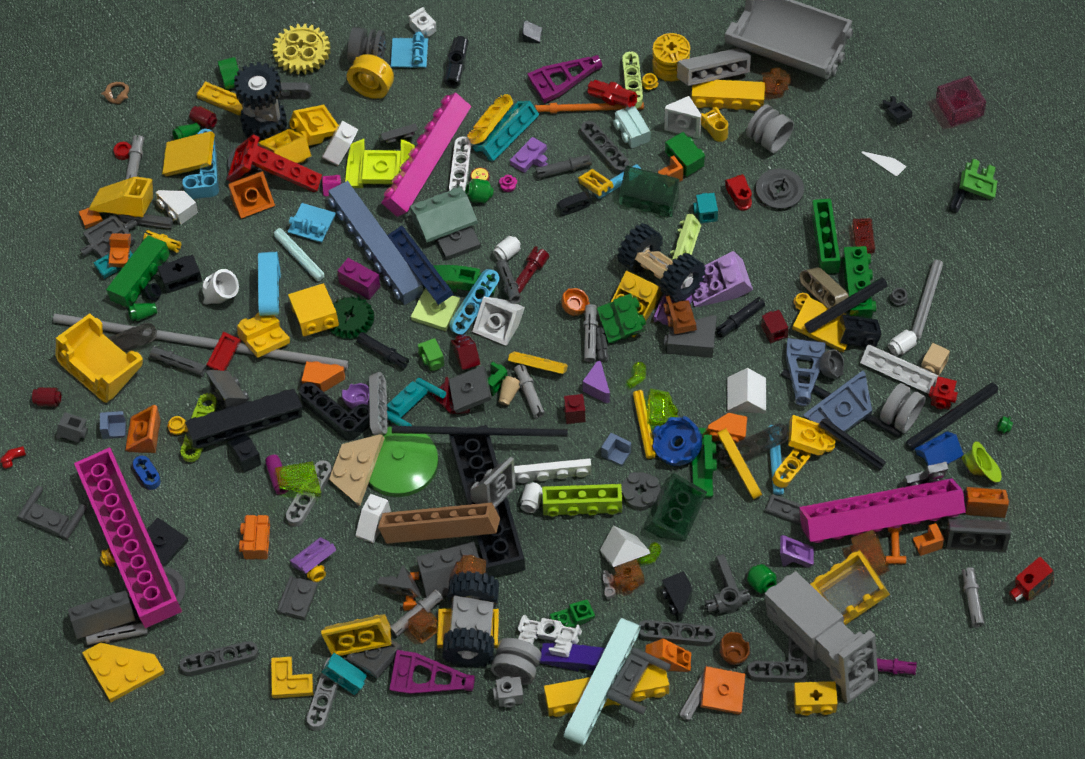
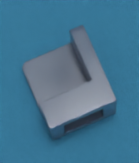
[100,411,126,439]
[601,433,631,466]

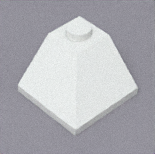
[472,296,525,345]

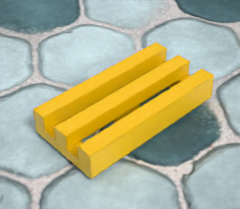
[578,169,614,196]

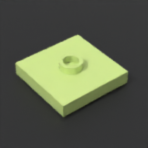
[411,288,460,331]

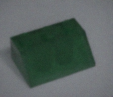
[619,165,679,217]
[643,473,707,542]

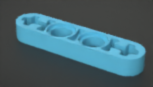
[450,269,499,334]

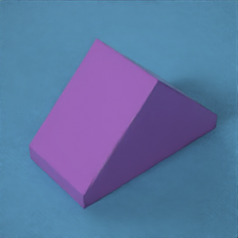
[583,361,610,403]

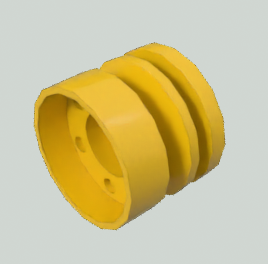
[652,33,690,82]

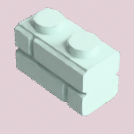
[613,106,651,148]

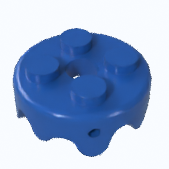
[653,416,702,466]

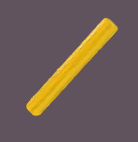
[633,390,656,459]

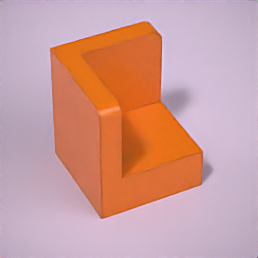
[658,155,683,188]
[913,523,944,556]

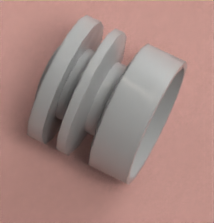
[746,104,794,153]

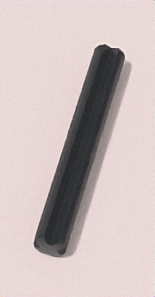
[818,418,886,470]

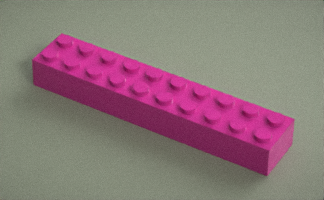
[74,447,182,628]

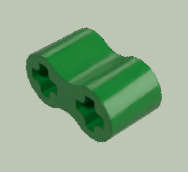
[217,57,239,90]

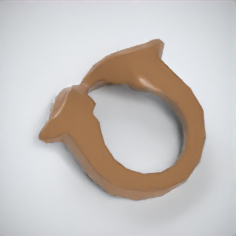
[101,82,129,104]

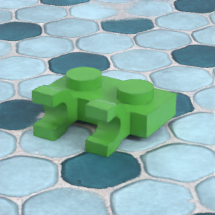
[960,159,997,200]

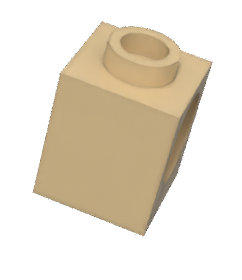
[921,343,950,376]

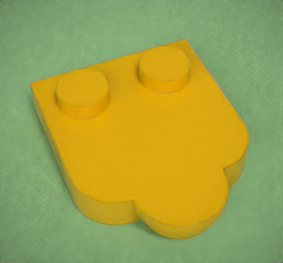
[788,415,835,455]

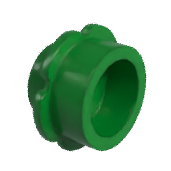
[997,416,1013,434]

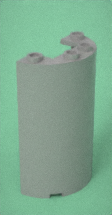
[725,0,853,79]

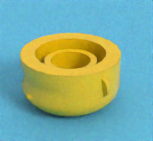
[347,54,394,99]

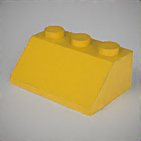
[321,614,391,656]

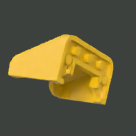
[55,313,143,403]

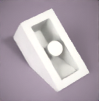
[322,121,358,166]
[356,494,391,544]

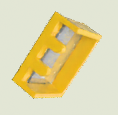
[810,550,890,625]

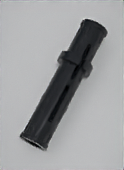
[716,297,765,338]
[357,332,409,369]

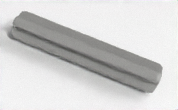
[680,672,704,720]

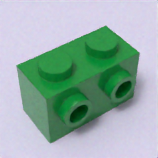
[665,132,705,177]

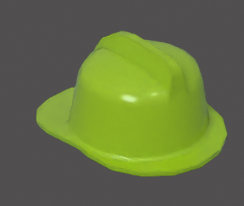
[962,442,1002,482]

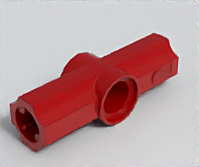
[587,80,638,108]

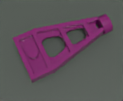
[527,55,603,103]
[390,650,475,694]

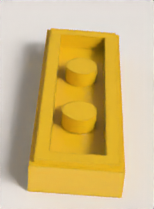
[196,81,243,116]
[508,351,568,374]

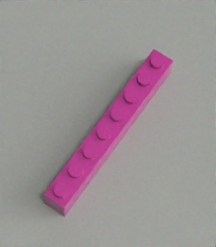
[381,92,471,217]

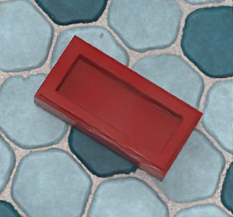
[206,331,241,371]

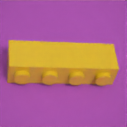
[692,80,765,111]

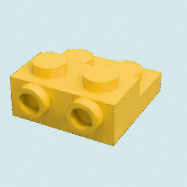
[289,105,339,146]
[237,312,290,358]

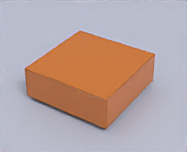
[79,208,103,229]

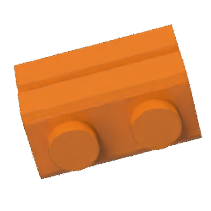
[239,515,270,559]

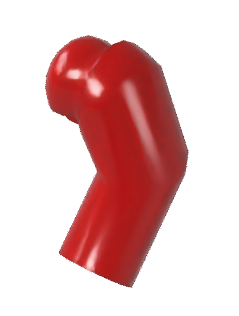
[0,446,26,469]

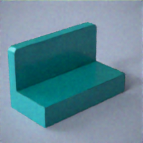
[321,653,367,695]

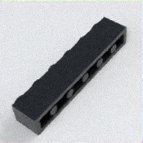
[185,389,303,450]

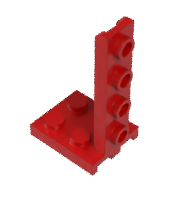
[226,135,322,192]

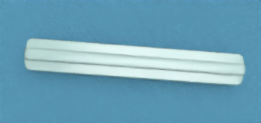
[274,228,325,282]

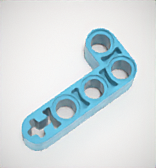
[182,129,219,199]
[258,252,280,316]

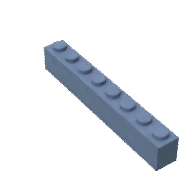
[328,181,423,305]

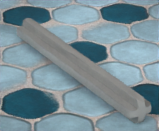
[912,259,943,339]

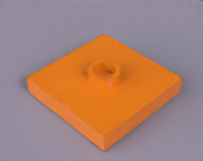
[700,666,745,715]

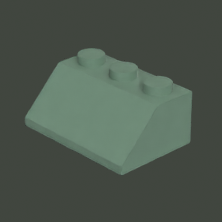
[410,187,478,242]

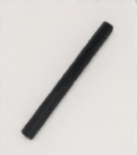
[906,382,998,450]

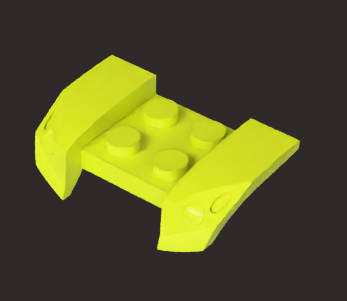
[345,139,416,188]

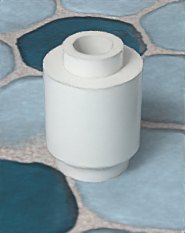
[493,236,521,261]
[888,330,917,356]
[520,482,543,513]

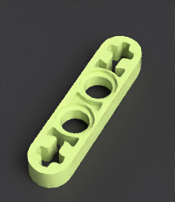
[623,52,643,108]

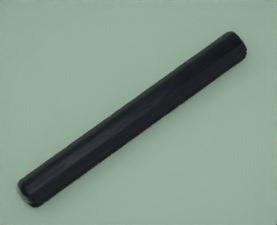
[804,277,888,333]

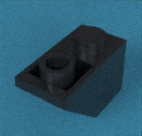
[660,571,692,622]

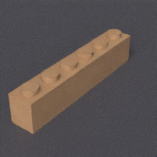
[378,502,500,543]

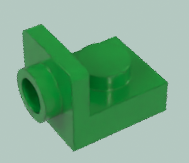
[488,362,508,396]

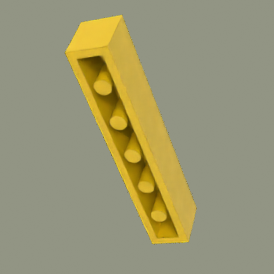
[544,665,669,717]

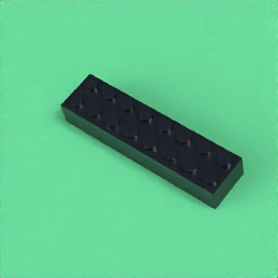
[449,425,525,577]

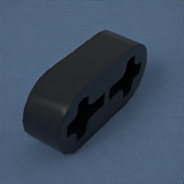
[556,192,592,216]

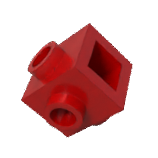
[929,376,958,410]

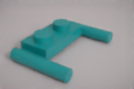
[387,378,446,426]

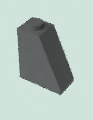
[664,315,717,358]

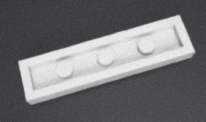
[860,345,938,394]
[514,459,591,483]

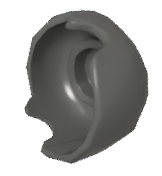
[819,349,844,378]

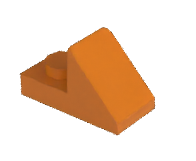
[109,233,131,267]

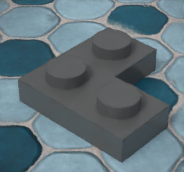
[902,462,948,487]

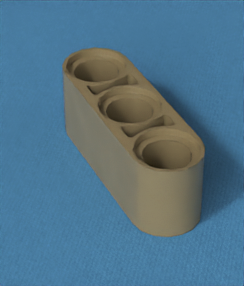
[799,267,849,309]

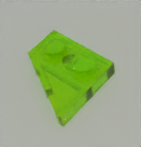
[647,388,679,426]
[275,461,321,497]

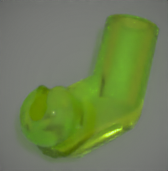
[626,362,646,388]
[636,542,662,565]

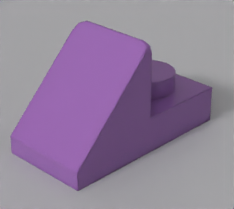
[780,535,814,568]

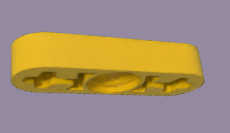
[772,448,811,488]

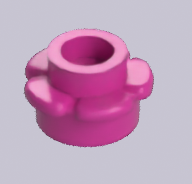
[499,175,517,192]

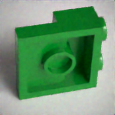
[597,293,646,344]

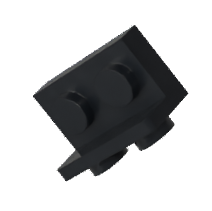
[840,314,882,347]

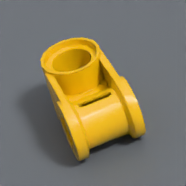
[701,107,728,142]

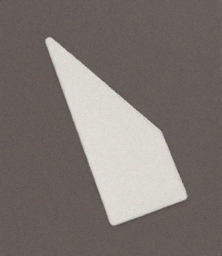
[862,151,906,176]

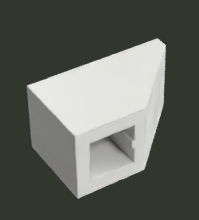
[156,190,198,225]

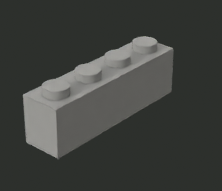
[677,48,751,86]

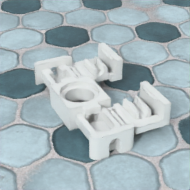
[518,615,582,658]

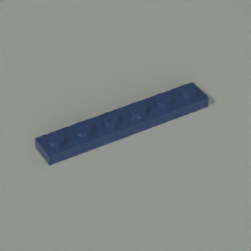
[387,225,454,305]

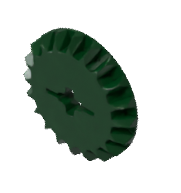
[329,295,374,339]

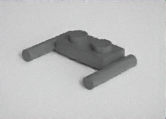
[17,485,87,540]
[606,647,671,715]

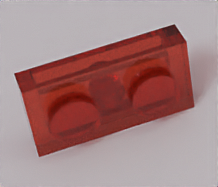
[852,218,875,253]

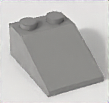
[471,457,516,508]

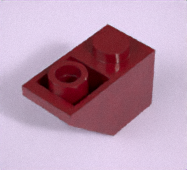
[451,335,481,370]

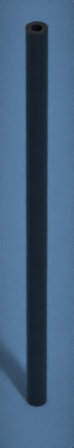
[392,426,568,437]

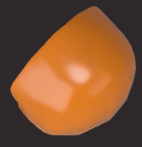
[561,288,590,316]

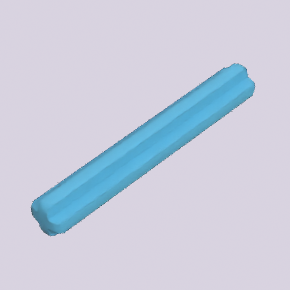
[768,425,784,495]

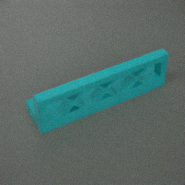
[472,101,539,161]

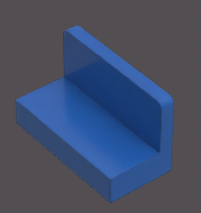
[915,431,963,466]

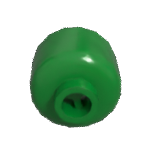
[465,178,493,203]
[747,564,777,594]

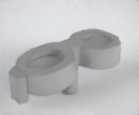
[603,570,616,600]

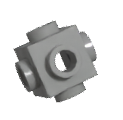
[493,676,524,708]

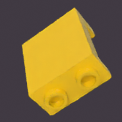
[288,283,339,336]

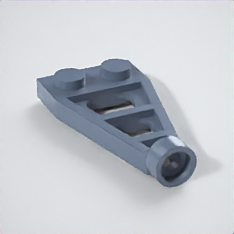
[786,338,825,406]

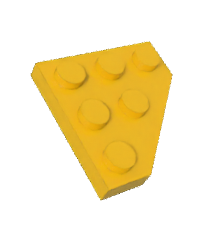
[82,643,165,702]

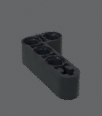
[299,382,370,441]

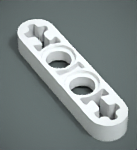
[449,137,471,192]

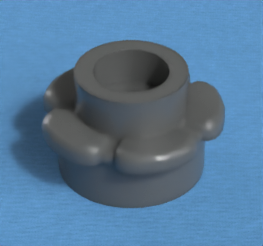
[890,288,908,305]

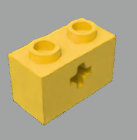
[793,681,838,715]

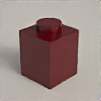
[761,310,789,344]
[564,394,586,424]

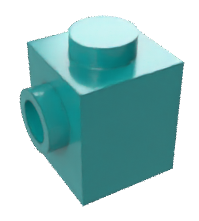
[693,193,718,224]

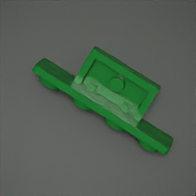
[692,428,717,498]

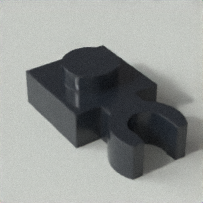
[882,96,912,124]

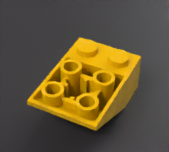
[89,177,153,217]
[611,271,662,338]

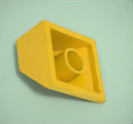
[258,129,311,163]

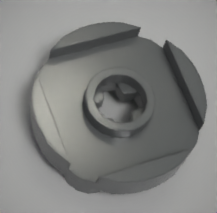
[622,472,661,511]

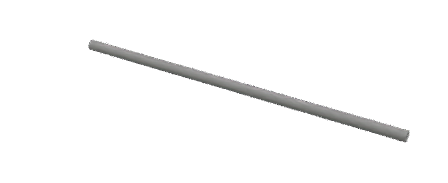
[53,313,349,370]

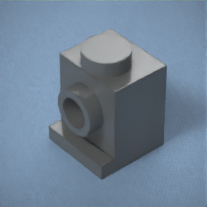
[56,412,88,442]

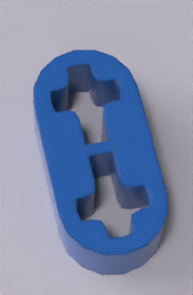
[133,456,161,490]

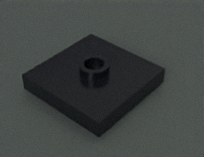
[147,517,188,567]

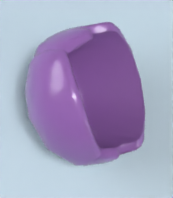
[342,383,370,409]

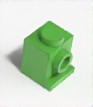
[417,338,444,371]

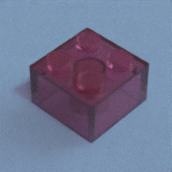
[935,76,986,127]

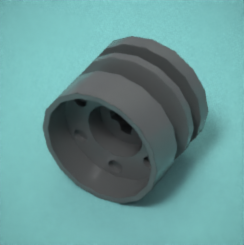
[347,27,386,64]

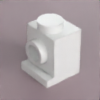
[409,7,437,38]

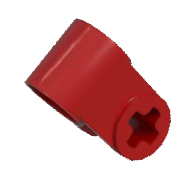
[725,174,752,211]

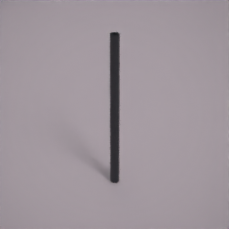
[781,369,902,438]

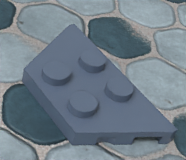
[803,371,873,432]

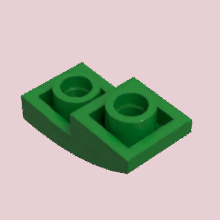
[549,599,595,633]

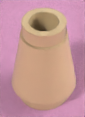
[498,376,520,406]

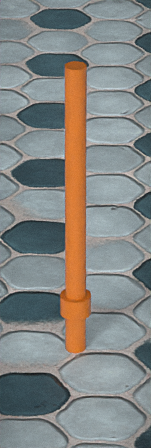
[535,102,644,114]

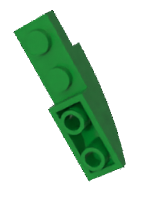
[433,265,497,296]

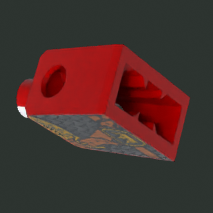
[1009,556,1054,602]

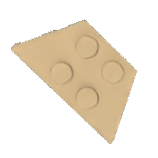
[329,434,385,505]

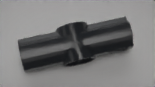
[444,36,469,88]

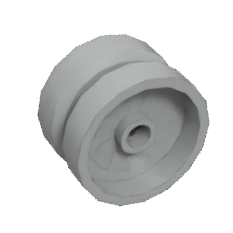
[880,383,926,433]
[491,638,542,685]

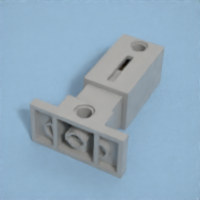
[765,571,878,704]

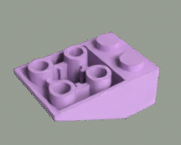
[691,251,753,307]

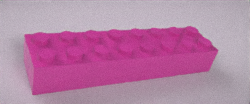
[799,478,965,543]

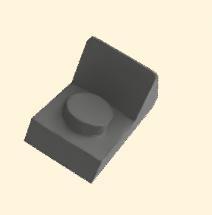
[377,566,421,598]

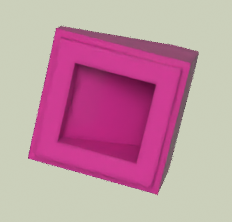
[322,175,341,196]

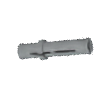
[125,135,145,180]
[583,304,598,362]
[514,364,545,419]
[962,567,985,628]
[390,589,443,637]
[86,623,148,646]

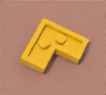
[271,657,313,698]

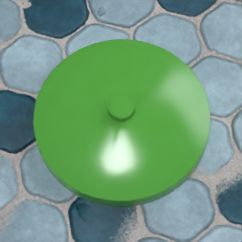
[368,426,438,497]

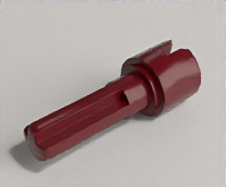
[511,246,550,294]

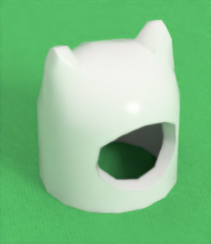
[202,269,239,305]

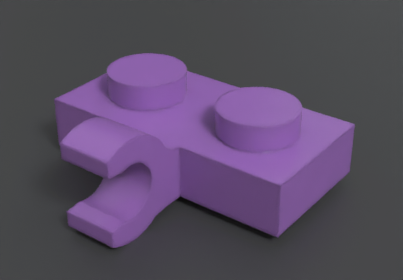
[510,137,548,173]

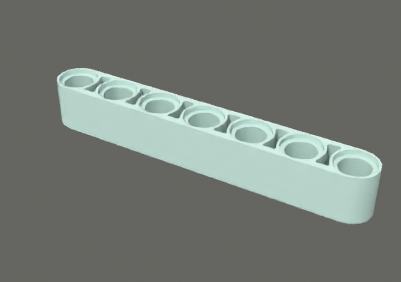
[564,618,641,745]

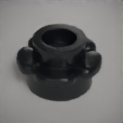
[144,283,161,301]

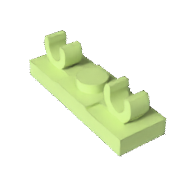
[670,214,701,261]

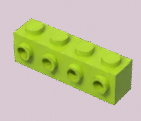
[542,484,622,517]

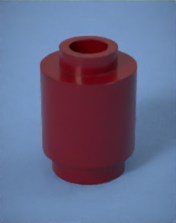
[189,106,217,129]
[32,387,62,407]

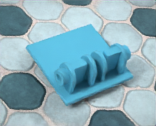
[391,32,428,68]
[288,203,336,243]

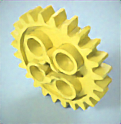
[273,24,331,75]

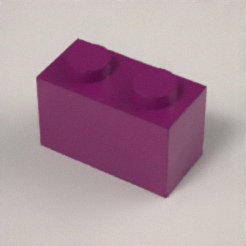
[337,258,380,300]

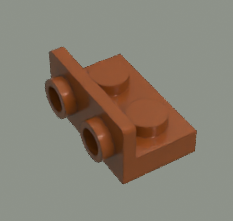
[663,296,697,334]

